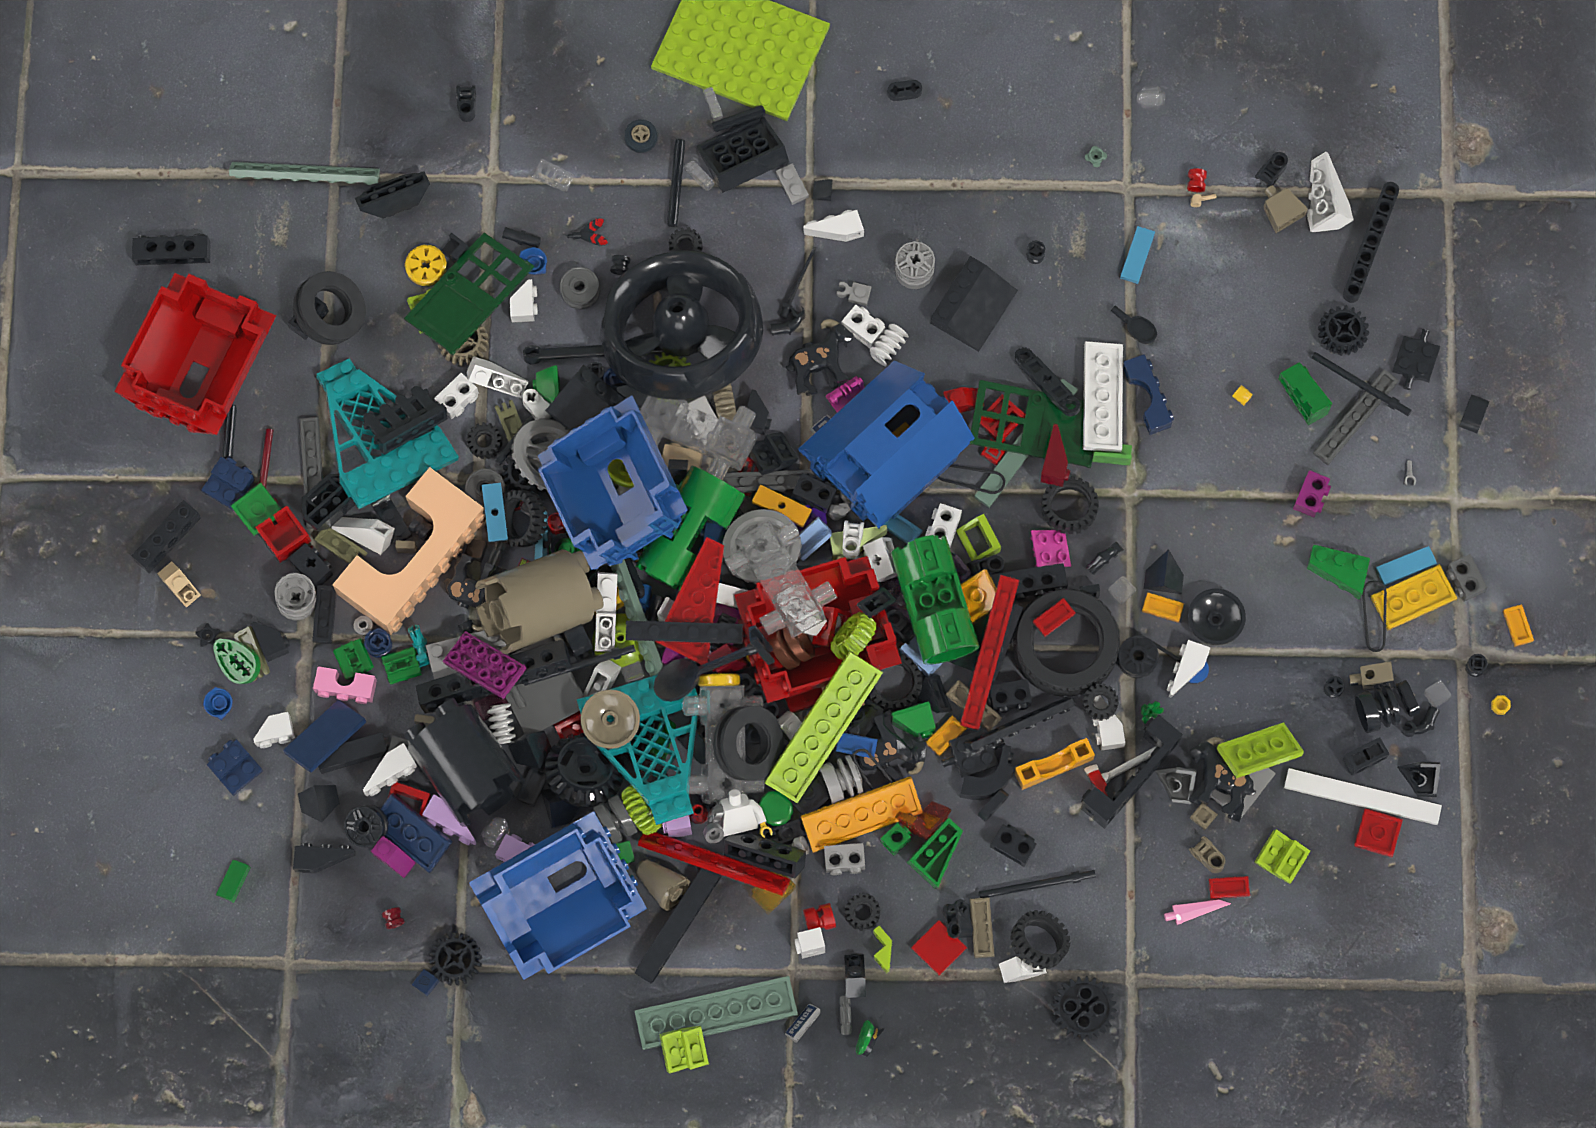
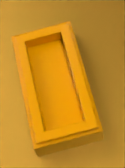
[1142,592,1184,623]
[1503,604,1534,647]
[926,715,966,757]

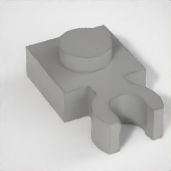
[837,282,872,306]

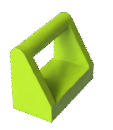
[956,514,1001,561]

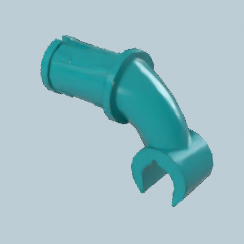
[408,625,430,667]

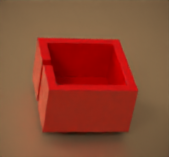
[255,506,311,563]

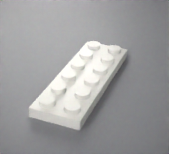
[1083,342,1123,453]

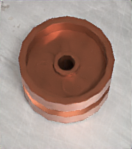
[769,621,815,670]

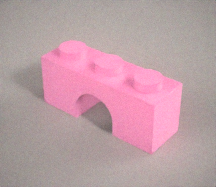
[313,667,377,704]

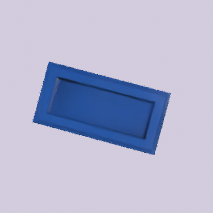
[836,733,878,758]

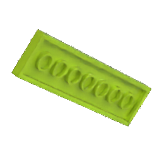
[764,651,883,803]

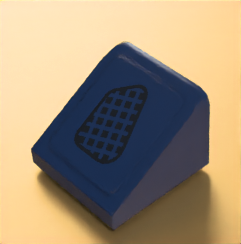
[412,969,439,997]

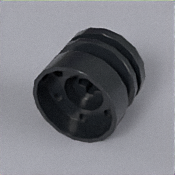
[1355,685,1400,733]

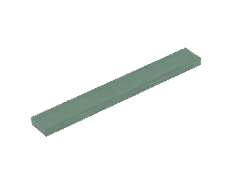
[974,379,1078,509]

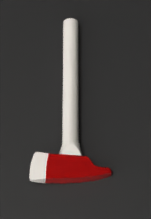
[1084,747,1156,796]

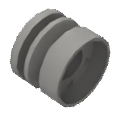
[895,241,935,289]
[274,573,316,621]
[819,755,863,804]

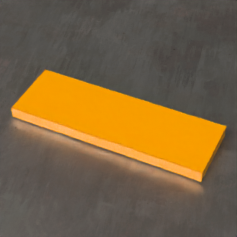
[801,776,923,853]

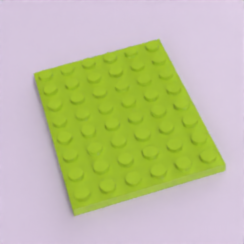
[651,0,830,121]

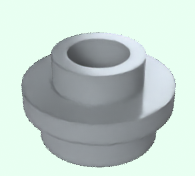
[353,616,373,635]

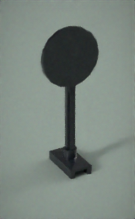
[654,625,775,702]

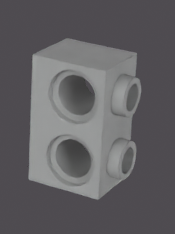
[824,843,865,875]

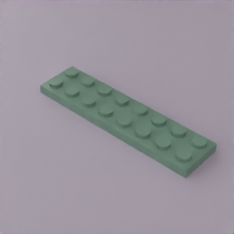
[635,976,798,1050]

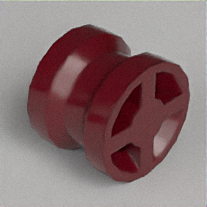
[382,907,405,929]

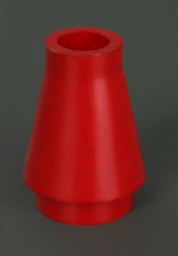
[689,804,708,824]

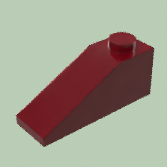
[1041,424,1071,487]
[707,643,750,674]

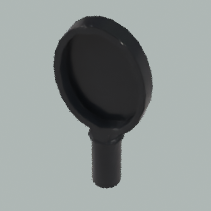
[1111,305,1157,344]

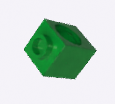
[880,823,911,856]

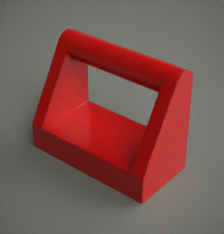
[812,606,851,648]
[388,782,432,818]

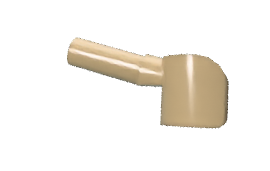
[1191,194,1216,207]

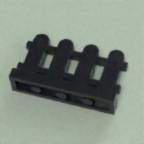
[363,386,448,455]

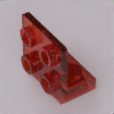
[895,801,952,839]

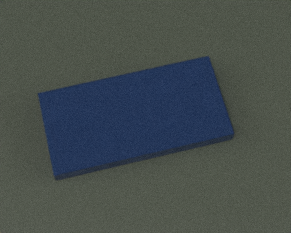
[283,700,366,773]
[381,793,453,873]

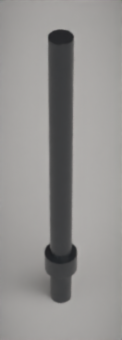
[1311,352,1412,416]
[524,644,636,686]
[979,870,1096,898]

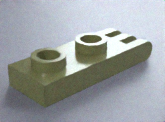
[494,399,522,452]
[314,528,368,564]
[234,626,270,682]

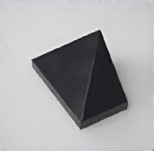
[856,587,897,619]
[918,675,952,713]

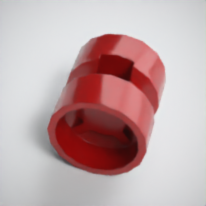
[803,903,836,930]

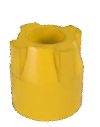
[1232,385,1253,405]

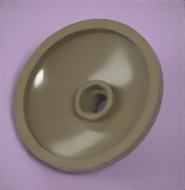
[581,690,640,749]

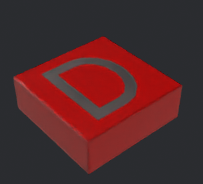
[981,439,1006,466]

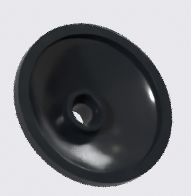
[1187,588,1246,645]

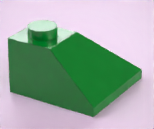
[533,365,561,404]
[891,702,936,738]

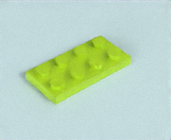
[1217,722,1304,778]

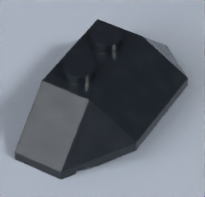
[355,171,430,219]
[302,473,356,531]

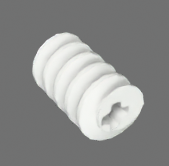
[870,324,909,367]
[487,703,515,744]

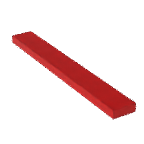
[960,575,1020,730]
[638,832,790,896]

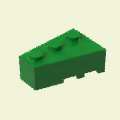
[1278,362,1332,426]
[1307,545,1370,600]
[906,818,963,889]

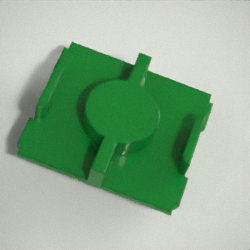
[333,638,374,680]
[381,646,422,685]

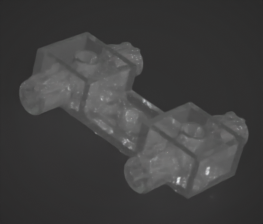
[640,396,757,481]
[724,521,837,638]
[683,685,764,804]

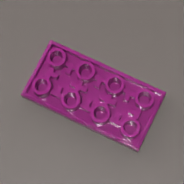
[442,631,527,699]

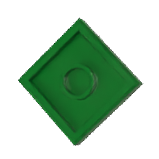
[231,483,282,536]

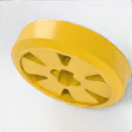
[405,245,447,286]
[697,674,740,687]

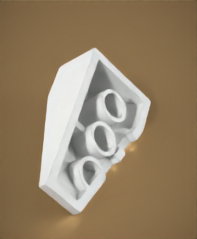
[1307,152,1353,232]

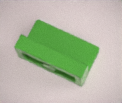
[1092,444,1132,466]

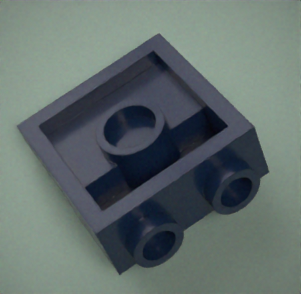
[201,457,255,511]
[206,739,263,796]

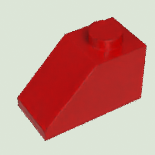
[943,387,984,413]

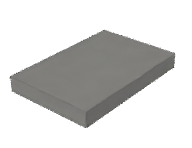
[1211,768,1276,818]

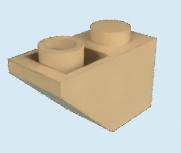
[157,561,201,607]

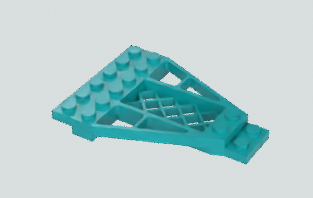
[316,358,459,509]
[577,675,700,825]

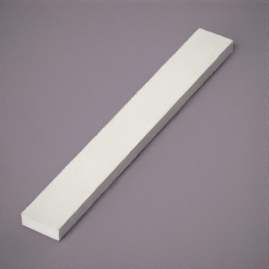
[1284,768,1442,825]

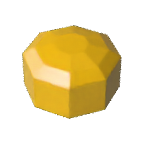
[1491,695,1511,715]

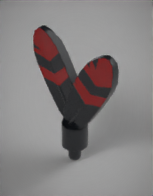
[567,218,608,246]

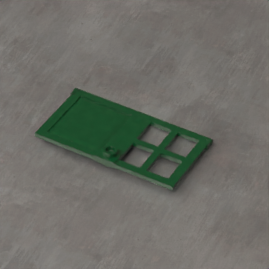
[404,233,534,355]
[969,380,1093,468]

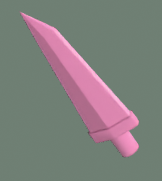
[1164,899,1231,925]

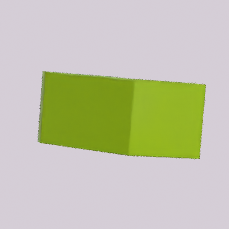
[873,926,892,974]

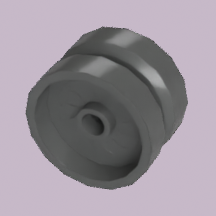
[593,795,637,844]

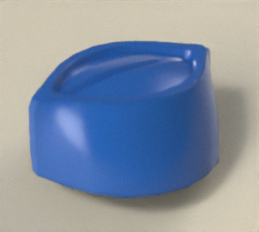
[519,247,547,275]
[203,687,233,720]

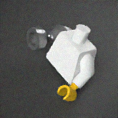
[703,789,772,844]

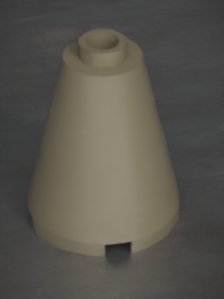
[636,859,690,911]

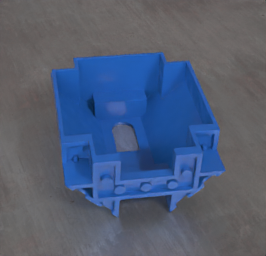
[798,361,974,528]
[537,396,688,570]
[469,811,647,980]

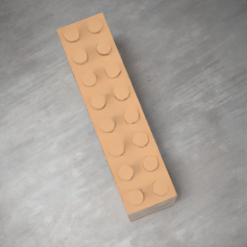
[333,467,486,635]

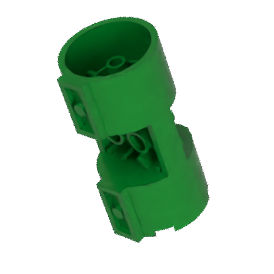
[635,465,745,591]
[891,535,979,665]

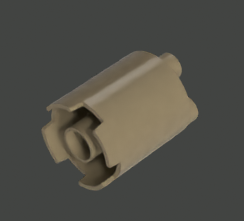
[475,549,604,654]

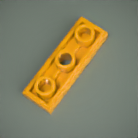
[752,485,812,527]

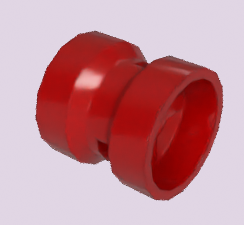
[1187,168,1207,193]
[548,512,566,535]

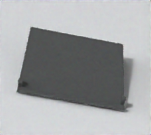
[506,636,584,734]

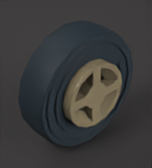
[624,119,658,153]

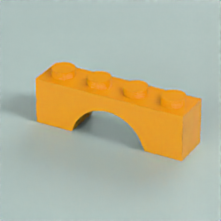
[1014,738,1095,790]

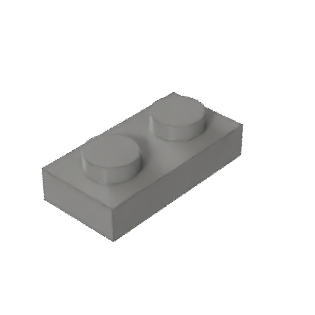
[776,163,809,205]

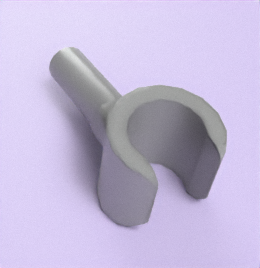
[1403,461,1416,486]

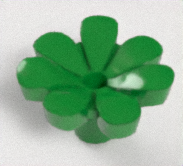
[1141,701,1164,724]

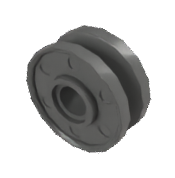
[560,267,601,310]
[465,469,506,510]

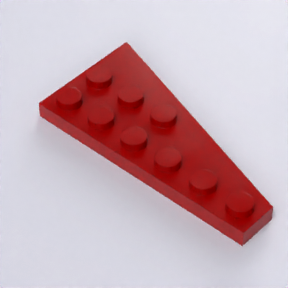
[655,537,724,665]

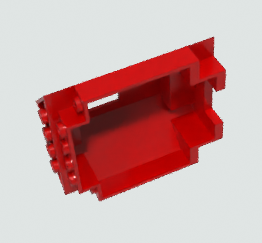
[114,273,277,435]
[734,556,902,703]

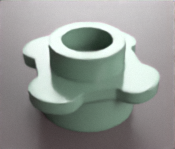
[1085,146,1107,168]

